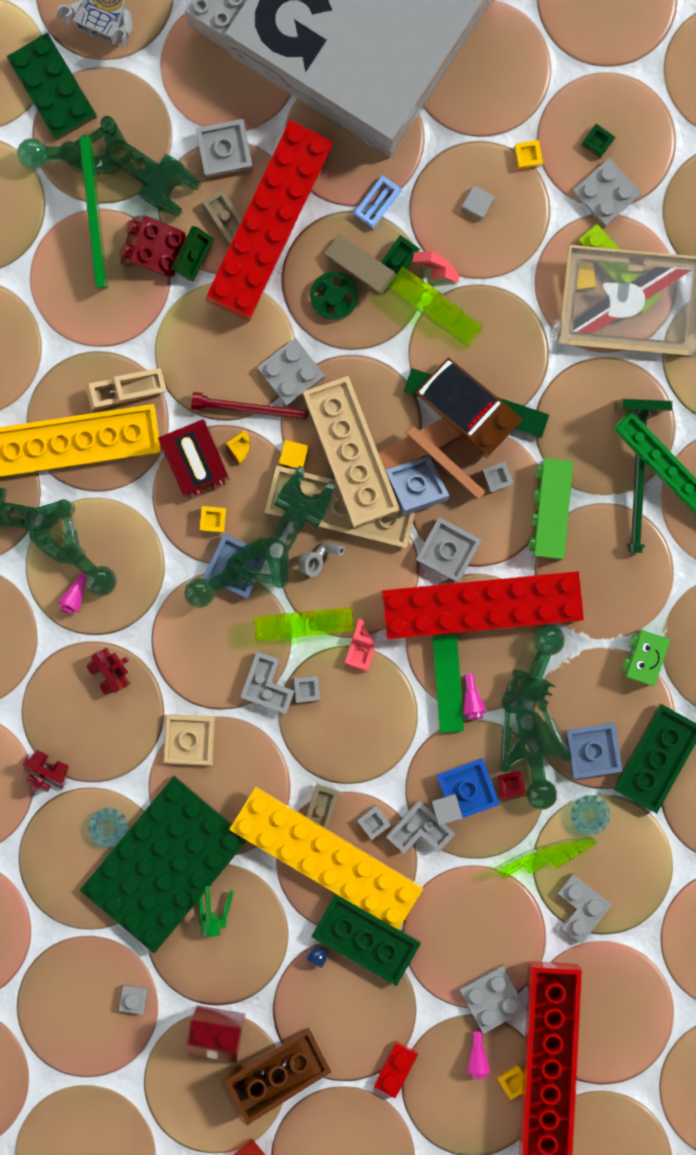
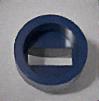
[305,947,327,968]

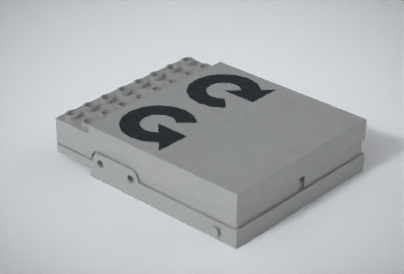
[185,0,493,158]

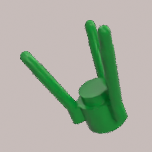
[198,886,234,937]

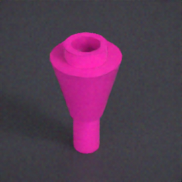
[57,570,90,615]
[463,674,487,720]
[466,1031,491,1079]

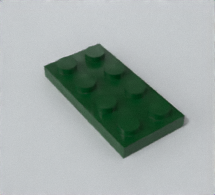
[6,32,97,141]
[612,704,696,814]
[311,893,421,986]

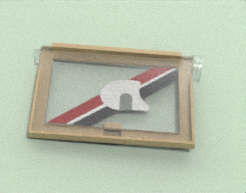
[550,245,696,356]

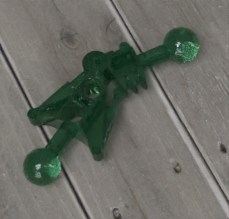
[500,625,572,810]

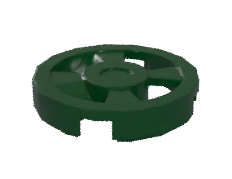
[310,271,358,320]

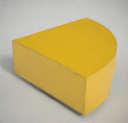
[225,430,250,464]

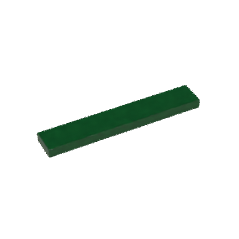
[404,368,549,438]

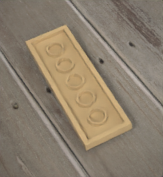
[303,376,400,528]
[265,465,416,548]

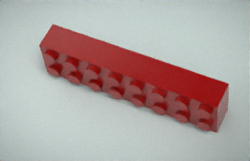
[206,120,334,322]
[382,571,584,639]
[519,961,582,1155]

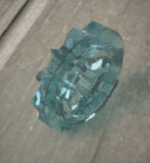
[571,795,610,835]
[88,808,128,847]

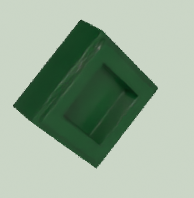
[581,123,616,159]

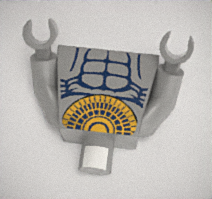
[56,0,133,47]

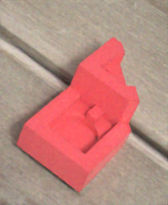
[413,251,459,283]
[344,619,375,672]

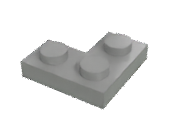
[240,651,295,714]
[386,800,456,854]
[557,873,612,944]

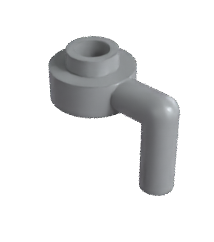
[298,542,345,577]

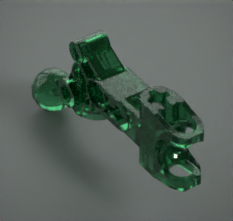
[17,116,201,218]
[184,466,336,608]
[0,488,117,597]

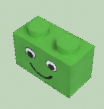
[621,630,670,686]

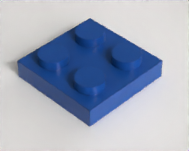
[436,758,500,821]

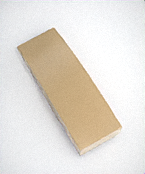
[86,368,167,411]

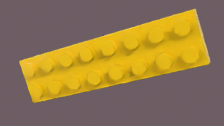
[0,404,162,478]
[229,786,423,929]

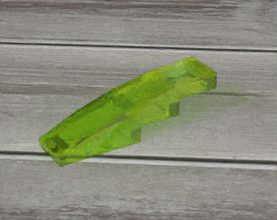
[388,267,483,347]
[495,836,597,879]

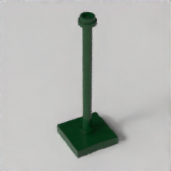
[614,399,673,553]

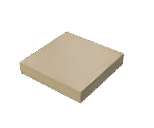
[163,714,215,766]

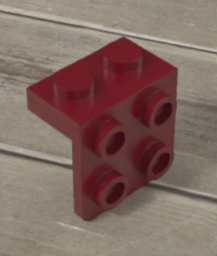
[120,215,186,277]

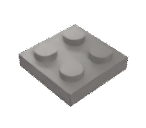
[196,119,253,178]
[572,158,642,228]
[257,338,325,407]
[416,517,482,583]
[459,965,526,1034]

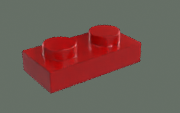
[373,1041,418,1099]

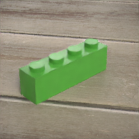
[529,458,574,560]

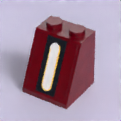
[158,419,230,499]
[187,1005,246,1064]

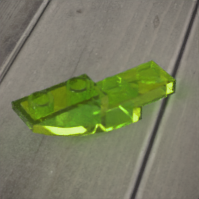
[253,607,354,641]

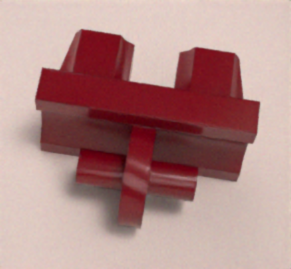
[86,648,130,695]
[22,750,69,794]

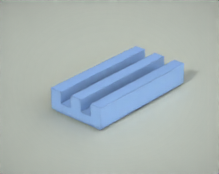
[354,175,402,229]

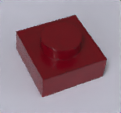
[497,770,527,801]

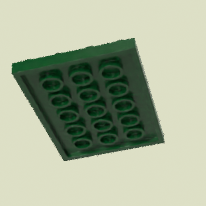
[80,776,247,954]

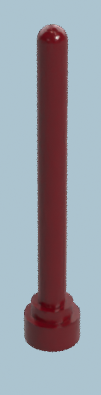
[191,391,308,420]

